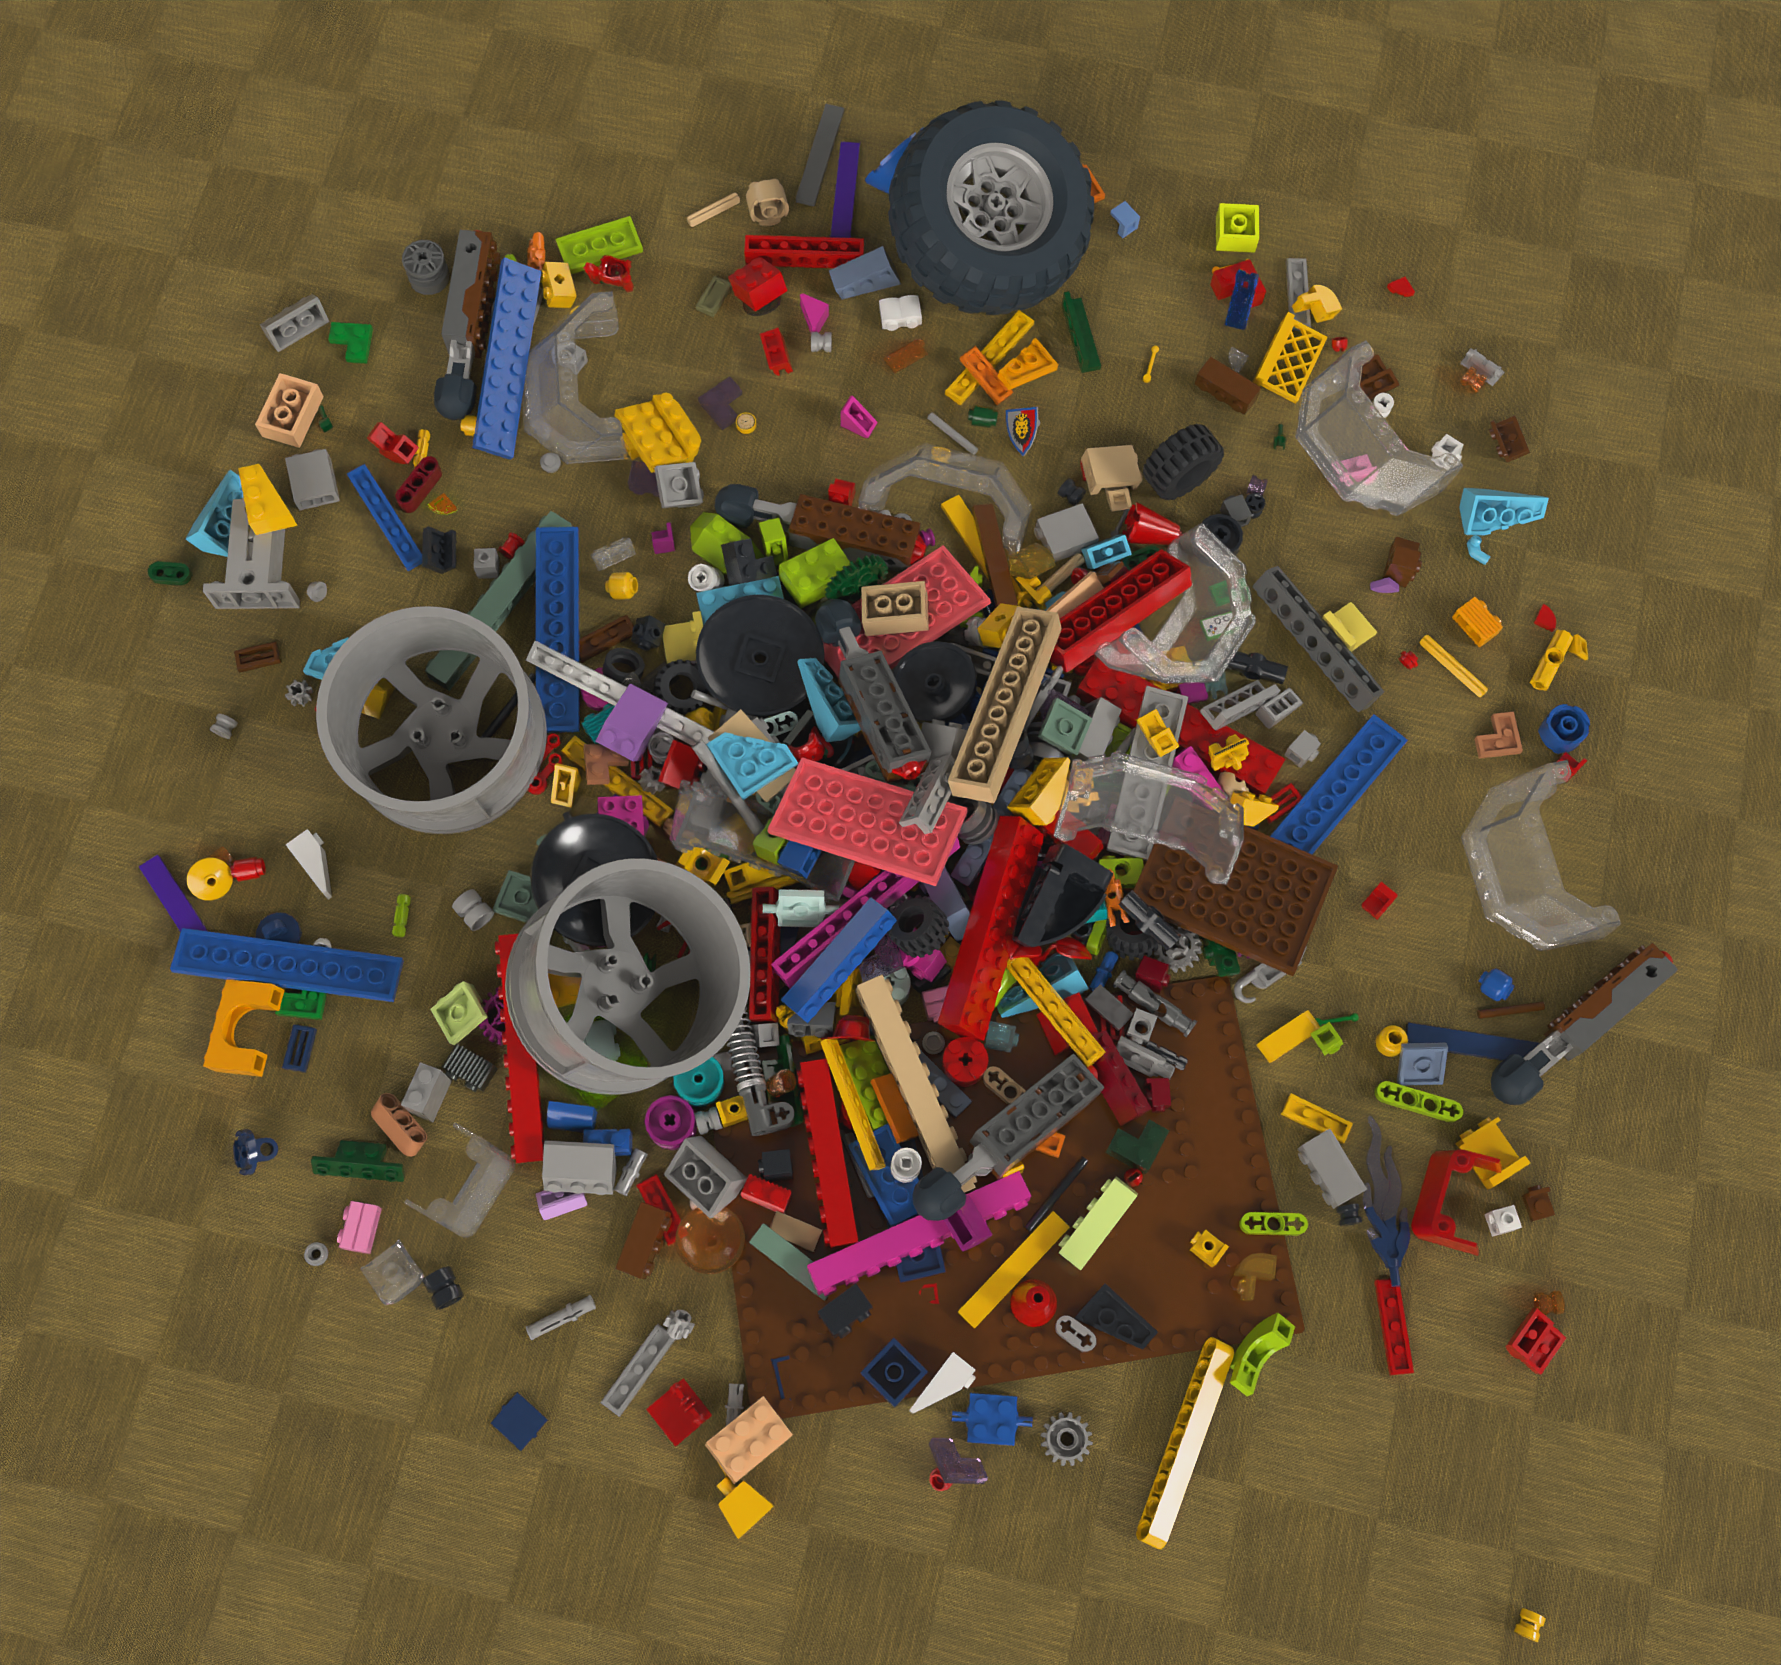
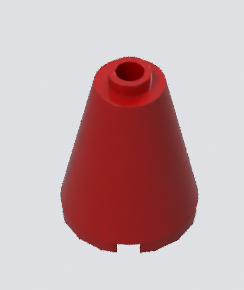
[1122,502,1182,545]
[1010,1279,1057,1327]

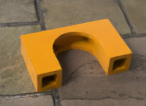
[203,979,284,1077]

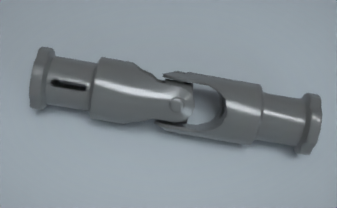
[1113,970,1198,1037]

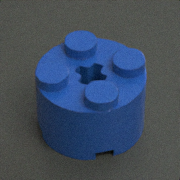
[1538,704,1590,754]

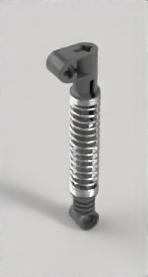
[726,1007,794,1136]

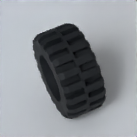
[1143,424,1224,500]

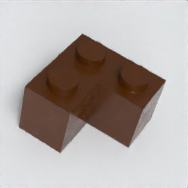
[1382,537,1422,588]

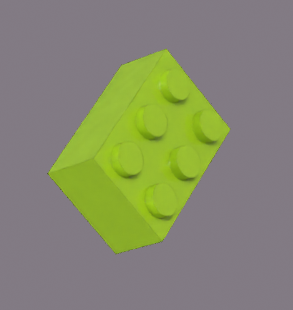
[779,538,850,609]

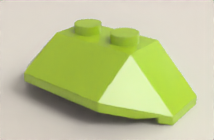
[690,512,765,574]

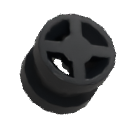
[1245,493,1265,519]
[1336,1204,1363,1226]

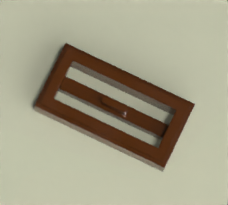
[234,641,281,673]

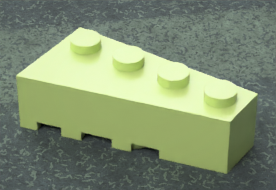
[1059,1176,1138,1270]

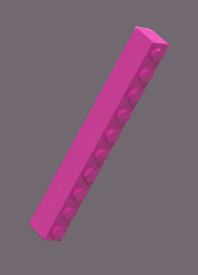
[771,837,960,988]
[807,1171,1031,1296]

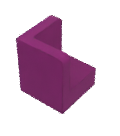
[651,522,675,554]
[1176,680,1208,705]

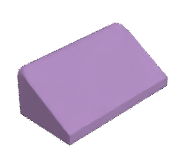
[536,1191,587,1220]

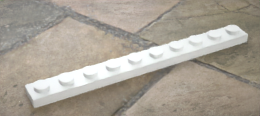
[526,641,714,746]

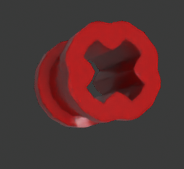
[498,532,525,560]

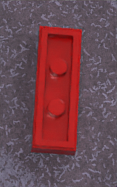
[636,1174,689,1246]

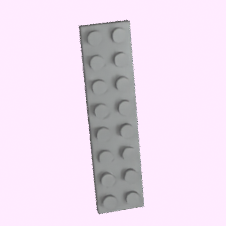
[1106,686,1188,861]

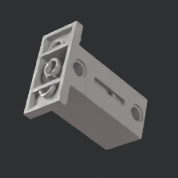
[203,497,300,609]

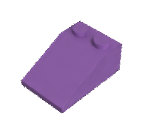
[595,684,668,761]

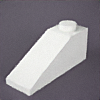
[286,829,332,900]
[909,1352,976,1414]

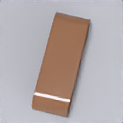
[371,1093,427,1157]

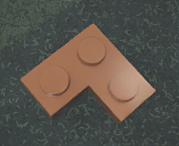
[1474,712,1523,759]
[583,744,629,785]

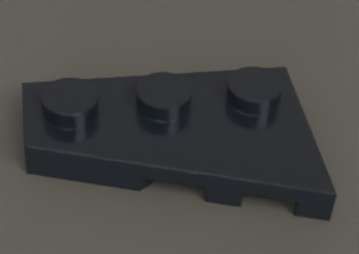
[1074,1283,1158,1350]

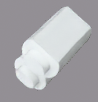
[879,295,922,331]

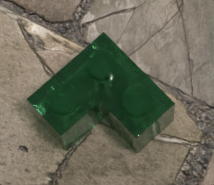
[1105,1119,1170,1174]

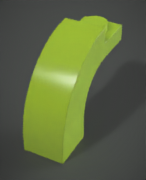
[1230,1313,1295,1396]

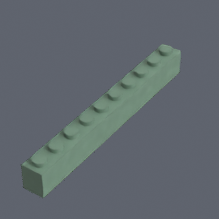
[425,511,572,691]

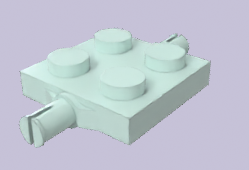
[763,890,839,927]

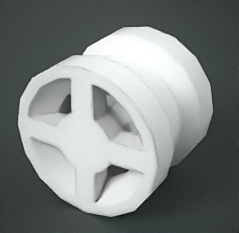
[1370,393,1394,419]

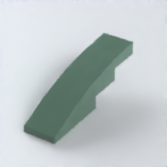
[749,1223,829,1301]

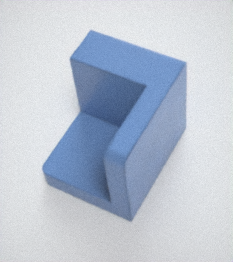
[1110,201,1140,238]

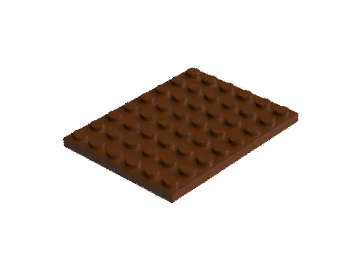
[1133,796,1338,976]

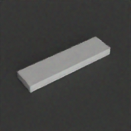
[1286,258,1311,331]
[600,1323,676,1417]

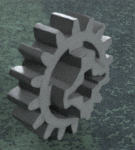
[1154,926,1203,973]

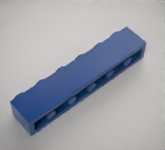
[781,897,897,1023]

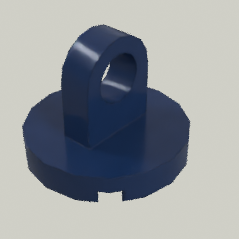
[256,913,302,944]
[233,1129,278,1176]

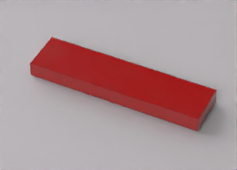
[1374,1279,1414,1376]

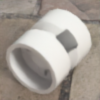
[688,564,724,592]
[890,1148,922,1183]

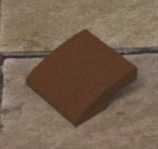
[1342,354,1400,403]

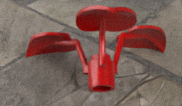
[1006,934,1092,968]

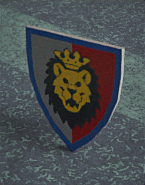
[1006,407,1040,456]

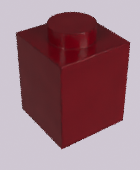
[1135,956,1171,994]

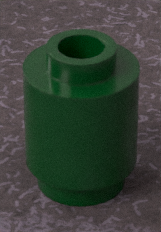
[968,405,998,428]

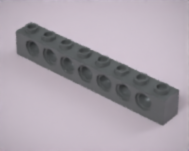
[1252,566,1385,713]

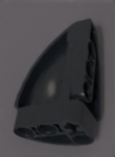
[1012,844,1113,948]

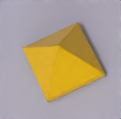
[1568,634,1588,660]

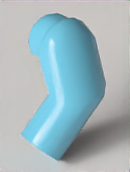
[1467,535,1491,565]

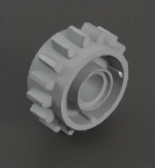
[1040,1412,1093,1466]

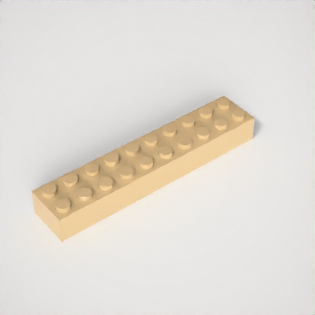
[948,607,1062,803]
[855,975,977,1193]

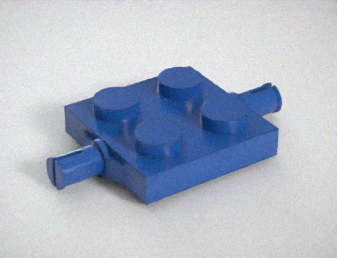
[952,1393,1033,1446]

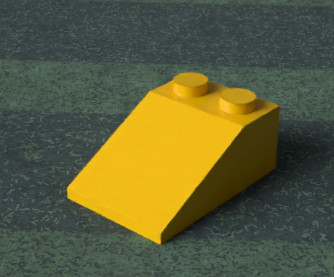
[1007,757,1070,825]

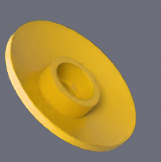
[187,857,233,900]

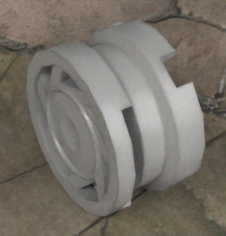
[964,616,989,648]

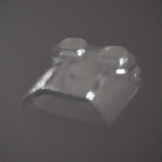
[360,1240,424,1306]

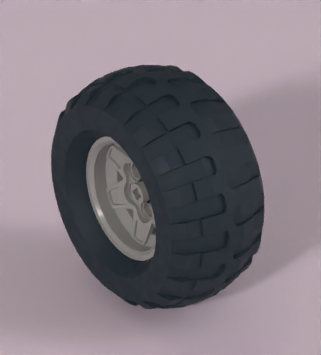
[888,100,1094,315]

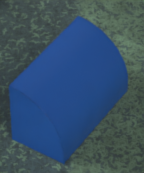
[547,1101,597,1133]

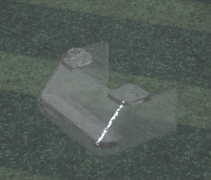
[404,1122,515,1238]

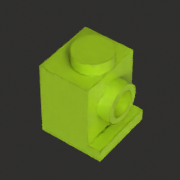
[1311,1022,1343,1056]

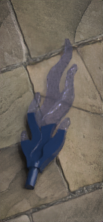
[1363,1116,1410,1287]

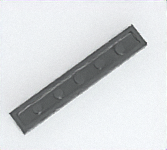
[796,104,844,207]

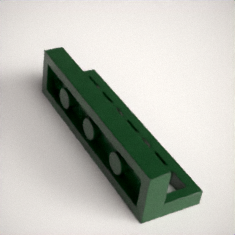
[1062,291,1101,373]

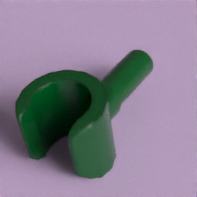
[318,405,333,433]
[1273,424,1287,450]

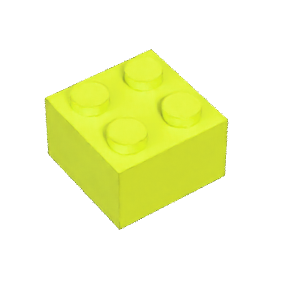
[1216,203,1259,253]

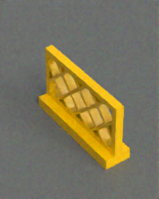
[1252,312,1327,404]

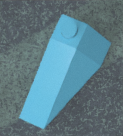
[186,470,244,557]
[1459,488,1549,535]
[797,658,861,742]
[997,952,1089,1018]

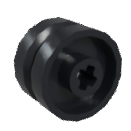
[1193,514,1243,568]

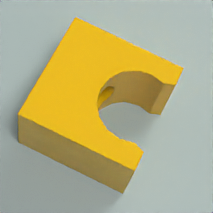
[675,838,730,888]

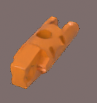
[527,232,545,283]
[1105,869,1130,927]

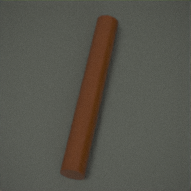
[1477,1001,1545,1019]

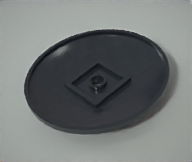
[696,595,824,716]
[530,814,658,947]

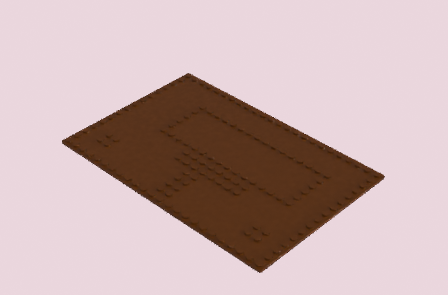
[710,976,1305,1419]

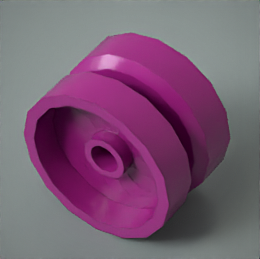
[645,1095,697,1151]

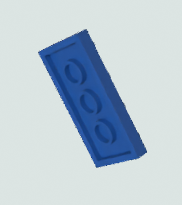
[848,1124,919,1228]

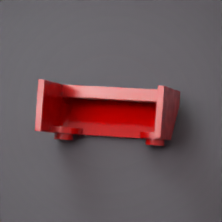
[1411,1149,1502,1256]

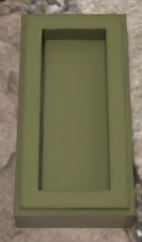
[696,276,732,318]

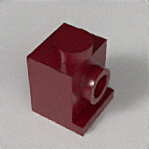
[1144,1078,1171,1113]

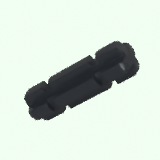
[1145,1041,1188,1070]

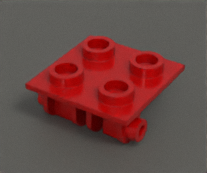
[646,1378,713,1447]

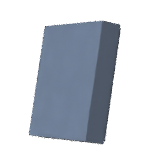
[1397,1043,1448,1085]

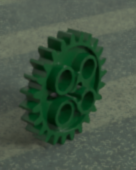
[824,554,888,604]

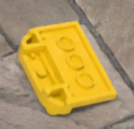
[614,393,701,473]

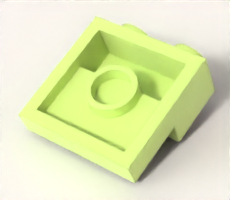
[430,981,488,1045]

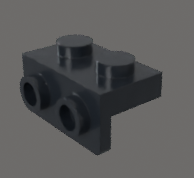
[422,526,457,574]

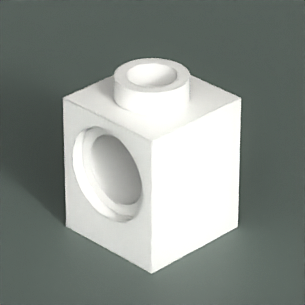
[1484,1205,1522,1237]

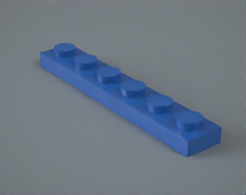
[347,464,422,571]

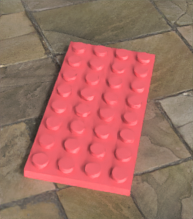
[822,545,991,679]
[768,758,967,886]

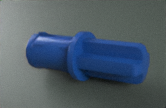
[1089,951,1119,992]

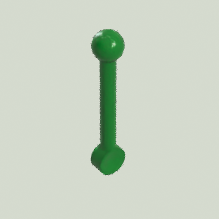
[1315,1013,1359,1026]

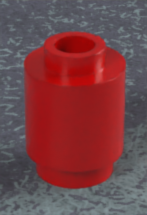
[230,856,266,882]

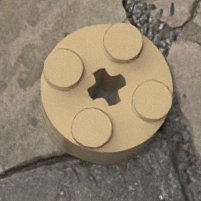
[746,179,789,226]

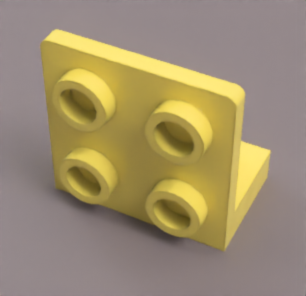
[1322,602,1377,652]
[662,611,703,664]

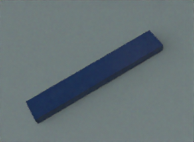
[1406,1023,1539,1061]

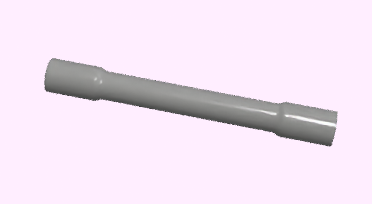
[692,740,765,837]

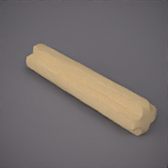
[687,192,740,227]
[1036,553,1085,592]

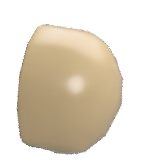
[1217,772,1249,801]

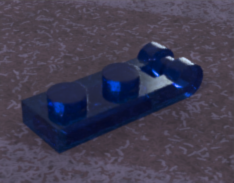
[1225,269,1259,330]

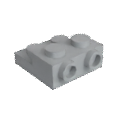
[654,462,704,508]

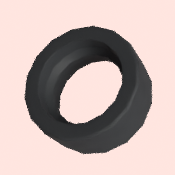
[602,648,645,687]

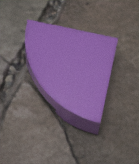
[1370,577,1399,593]

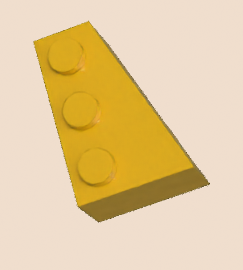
[238,464,298,535]

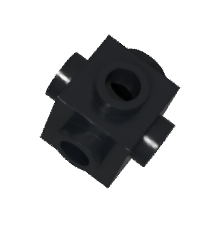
[631,615,666,651]

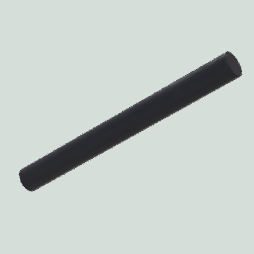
[480,673,536,738]
[1024,1156,1088,1232]

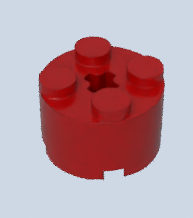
[942,1037,988,1087]

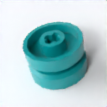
[673,1057,724,1107]

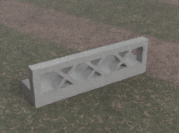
[1200,680,1281,731]
[899,754,956,834]

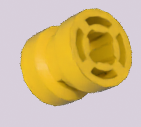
[1514,1608,1546,1642]

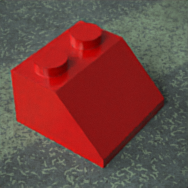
[658,740,705,795]
[1036,992,1098,1055]

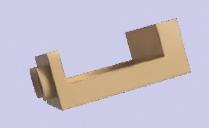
[1081,445,1143,495]

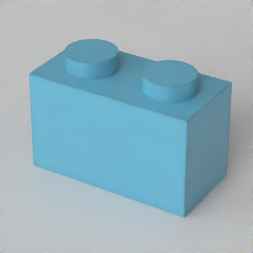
[1081,534,1132,569]

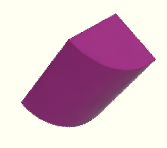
[944,1195,993,1252]

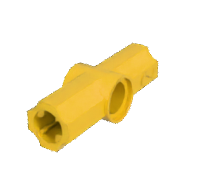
[1530,630,1573,691]

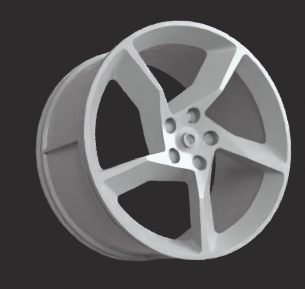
[316,606,547,834]
[505,859,750,1095]

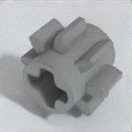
[285,680,314,707]
[638,766,665,795]
[663,1310,695,1340]

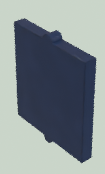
[491,1392,548,1451]

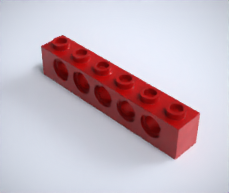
[744,235,864,268]
[749,886,781,1024]

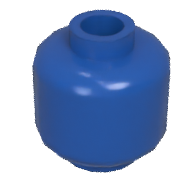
[1479,968,1514,1001]

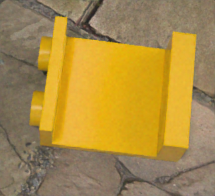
[1455,1117,1530,1190]

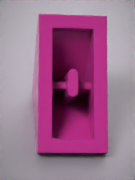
[800,293,829,333]
[840,396,878,438]

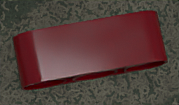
[395,456,442,513]

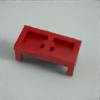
[760,328,793,376]

